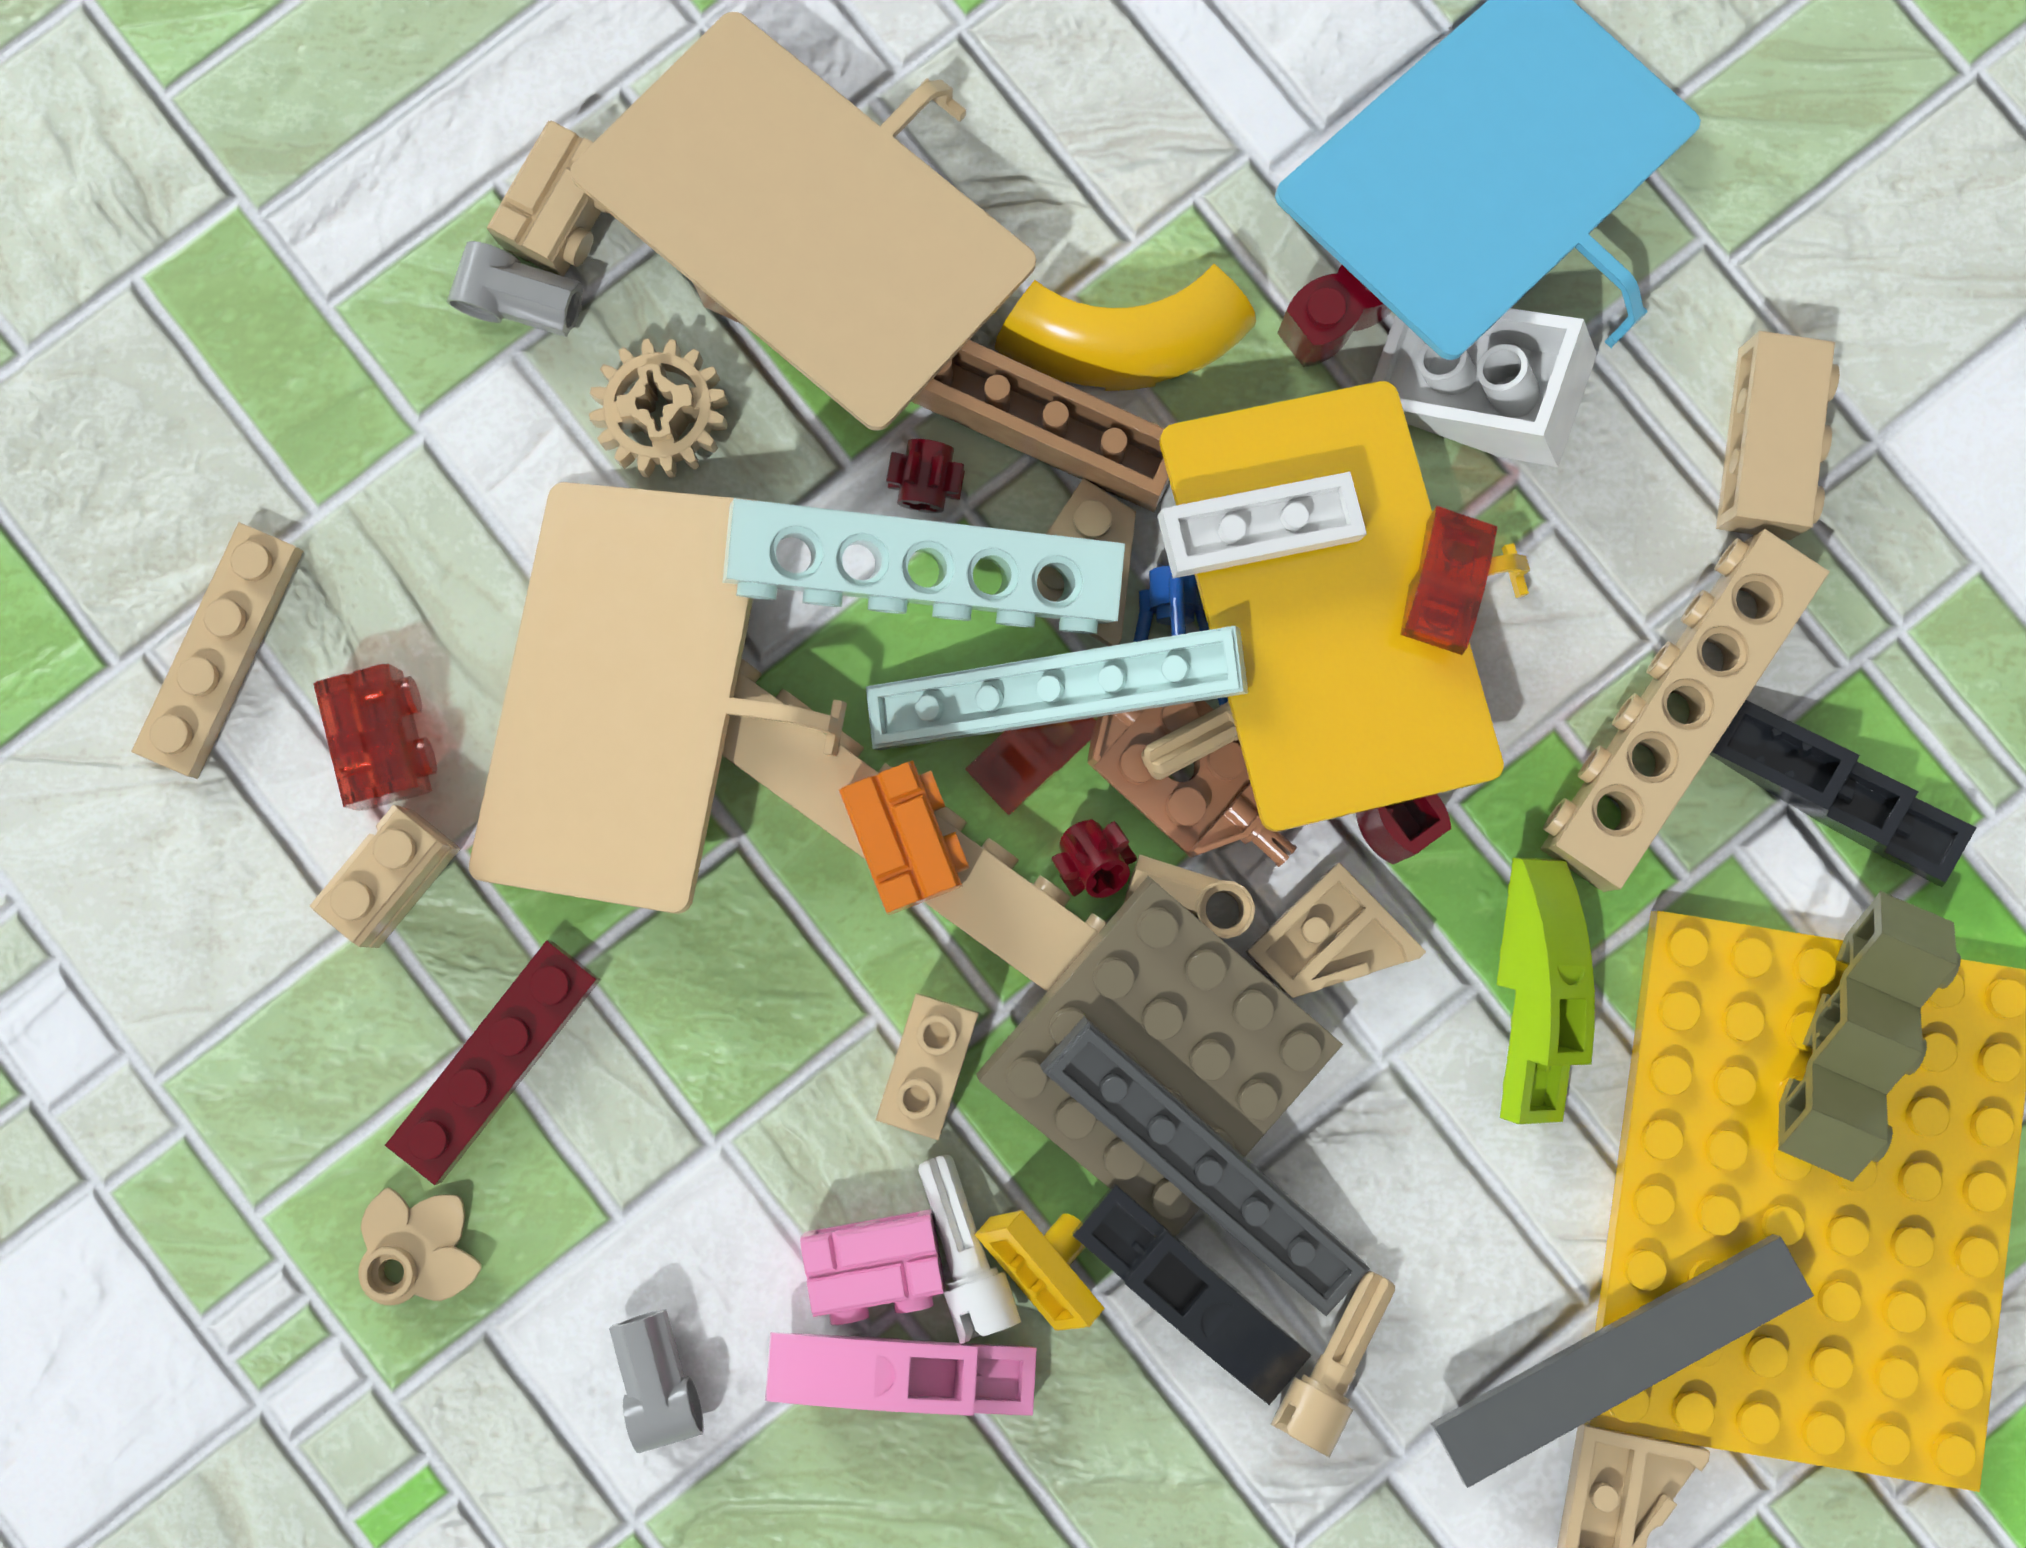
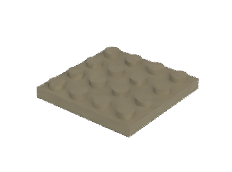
[976,876,1343,1236]

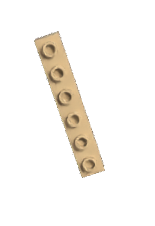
[1540,529,1830,892]

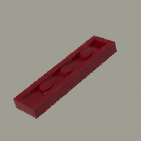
[384,940,601,1185]

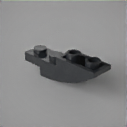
[1072,1184,1311,1405]

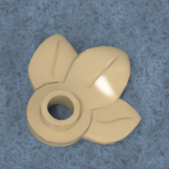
[358,1187,482,1305]

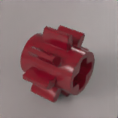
[886,439,965,513]
[1052,819,1137,898]

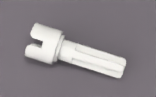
[919,1155,1022,1344]

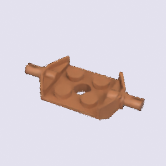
[1087,700,1297,867]

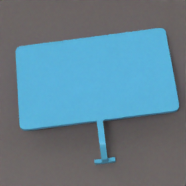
[1275,0,1700,360]

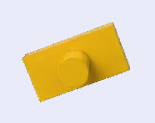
[974,1210,1105,1331]

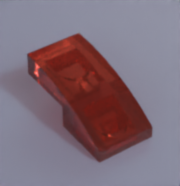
[1400,506,1497,655]
[965,717,1097,815]

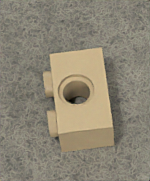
[876,993,979,1140]

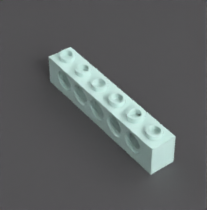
[722,498,1125,634]

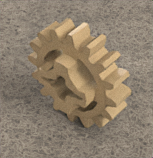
[589,339,729,478]

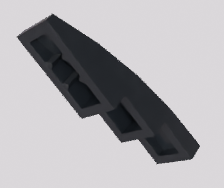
[1710,700,1977,887]

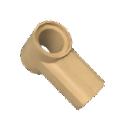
[1123,854,1255,940]

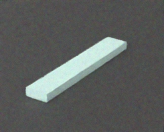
[866,626,1248,750]

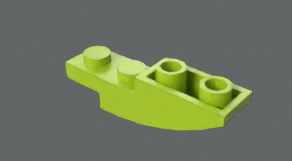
[1497,858,1595,1124]

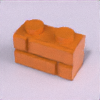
[839,761,969,915]

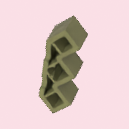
[1778,891,1961,1182]

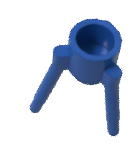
[1133,565,1228,706]

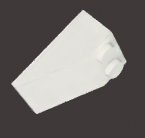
[1371,308,1597,467]

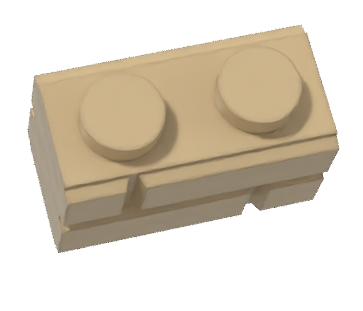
[487,120,609,277]
[310,804,460,948]

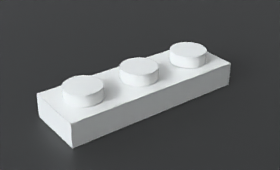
[1157,472,1367,578]

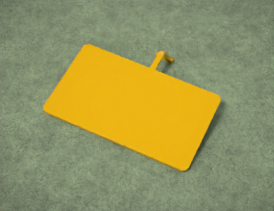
[1159,381,1530,832]

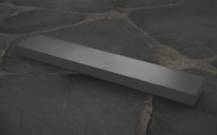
[1040,1016,1370,1316]
[1431,1234,1814,1488]

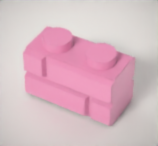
[800,1209,945,1325]

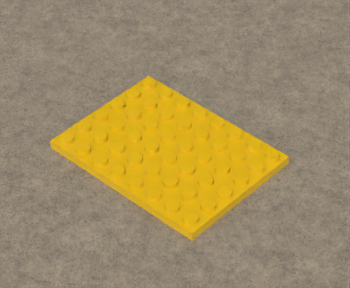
[1586,911,2026,1492]

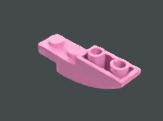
[765,1332,1037,1416]

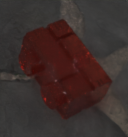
[313,664,437,811]

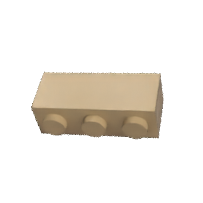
[1716,331,1840,540]

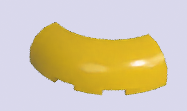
[995,263,1256,391]

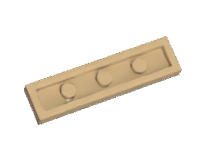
[131,522,304,779]

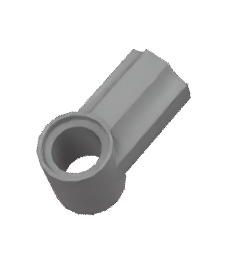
[447,241,583,337]
[609,1309,704,1453]

